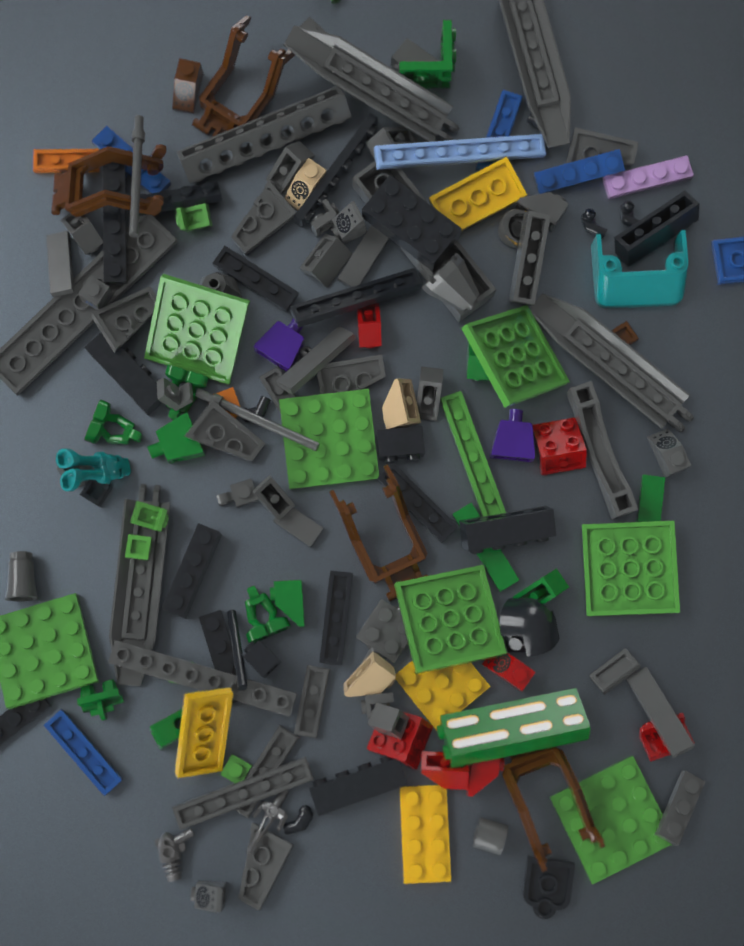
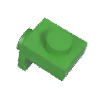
[175,203,212,231]
[130,501,169,532]

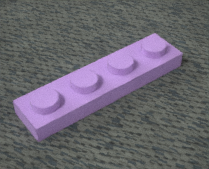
[602,156,694,199]

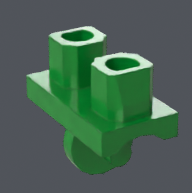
[77,679,124,721]

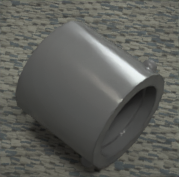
[472,817,508,855]

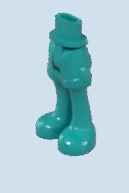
[56,448,131,491]

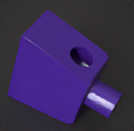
[253,318,305,372]
[490,409,535,463]

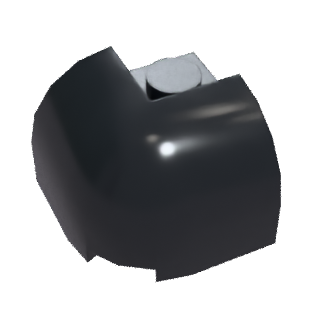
[500,598,560,657]

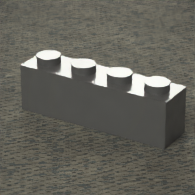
[508,211,551,305]

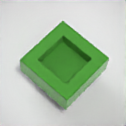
[125,534,153,561]
[220,754,252,783]

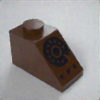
[172,58,203,114]

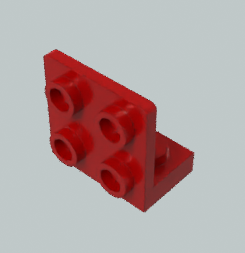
[532,418,587,475]
[367,712,433,770]

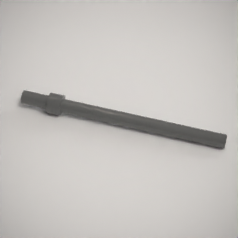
[129,115,145,237]
[195,388,320,451]

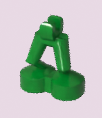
[165,365,209,420]
[85,400,142,445]
[245,586,291,644]

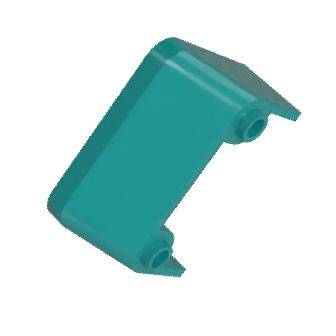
[591,230,689,308]

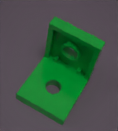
[399,20,456,89]

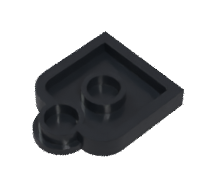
[522,856,575,919]

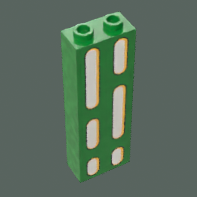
[437,688,591,768]

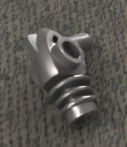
[155,827,195,882]

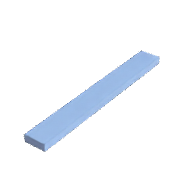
[374,134,546,170]

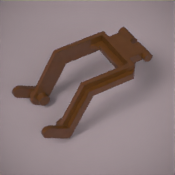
[192,15,295,137]
[51,144,167,217]
[329,464,428,602]
[502,746,605,872]

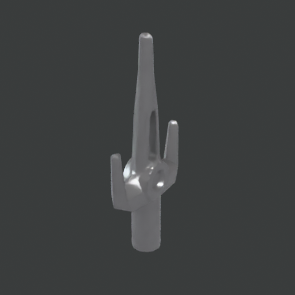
[248,790,289,853]

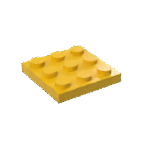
[395,660,491,731]

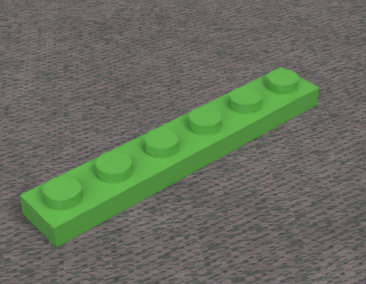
[440,391,506,517]

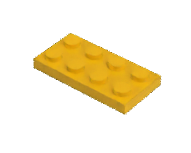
[429,157,527,231]
[175,688,233,778]
[400,785,451,884]

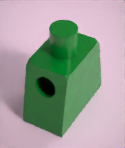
[147,413,205,464]
[149,708,183,750]

